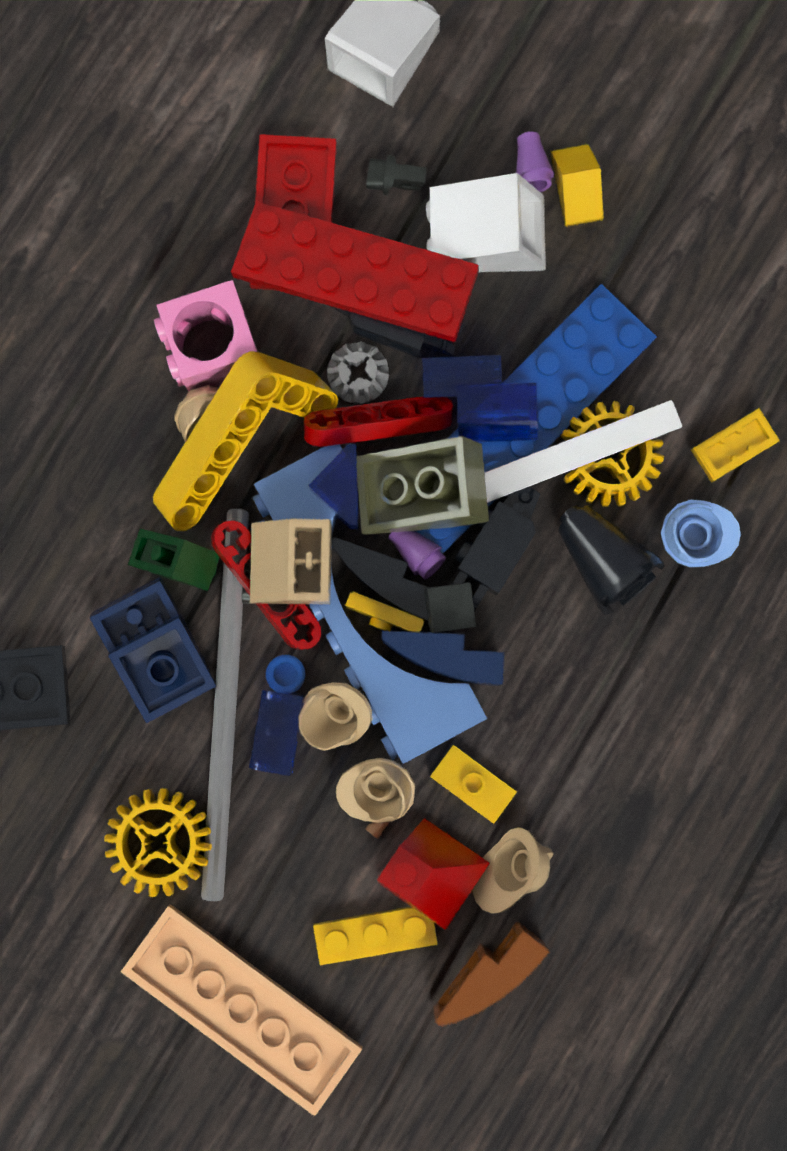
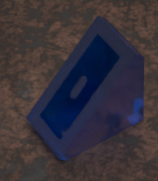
[308,444,359,529]

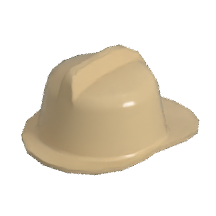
[472,827,554,914]

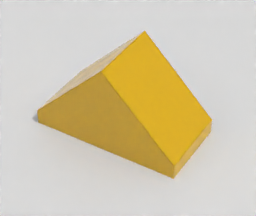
[550,144,603,226]

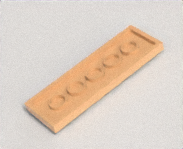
[121,904,363,1116]

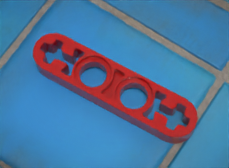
[304,395,453,447]
[211,520,321,650]

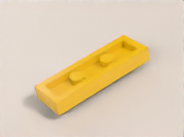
[313,906,438,965]

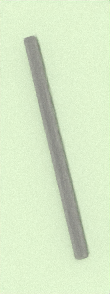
[201,509,249,901]

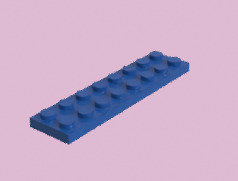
[415,284,657,554]

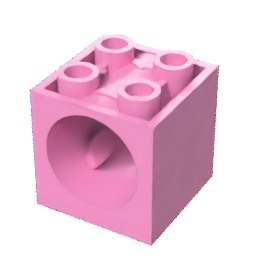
[154,280,257,391]

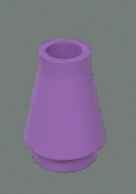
[516,132,554,192]
[388,531,446,580]

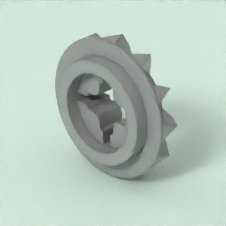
[327,341,389,404]

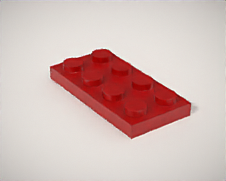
[250,134,337,290]

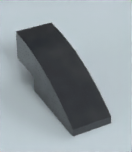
[332,537,430,623]

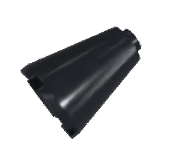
[558,505,664,615]

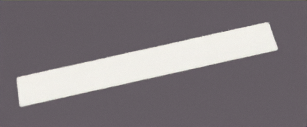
[485,400,682,503]

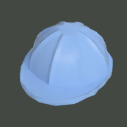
[660,500,741,567]

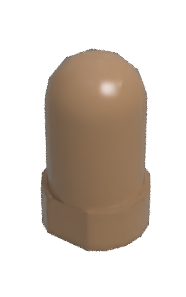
[365,822,390,839]

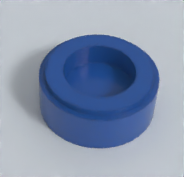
[266,655,306,694]

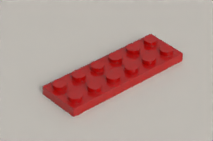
[231,201,479,342]

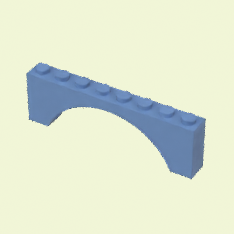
[252,444,487,764]

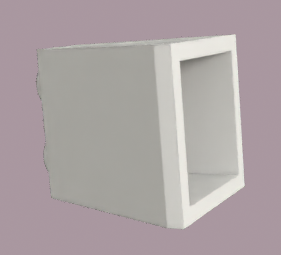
[325,0,440,107]
[426,173,546,272]

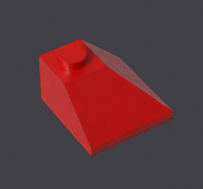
[377,818,490,930]

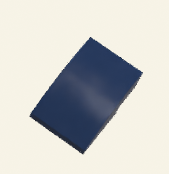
[90,576,216,723]
[382,631,504,686]

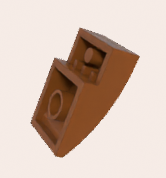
[433,921,550,1027]

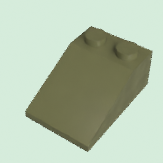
[356,436,489,535]

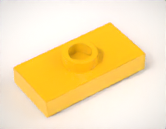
[691,408,780,483]
[345,592,424,633]
[430,745,517,824]

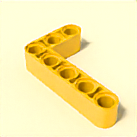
[153,351,338,531]

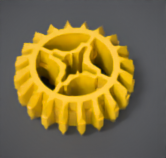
[561,401,664,507]
[104,788,212,897]

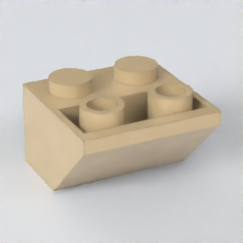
[250,519,332,605]

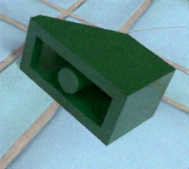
[127,528,219,591]

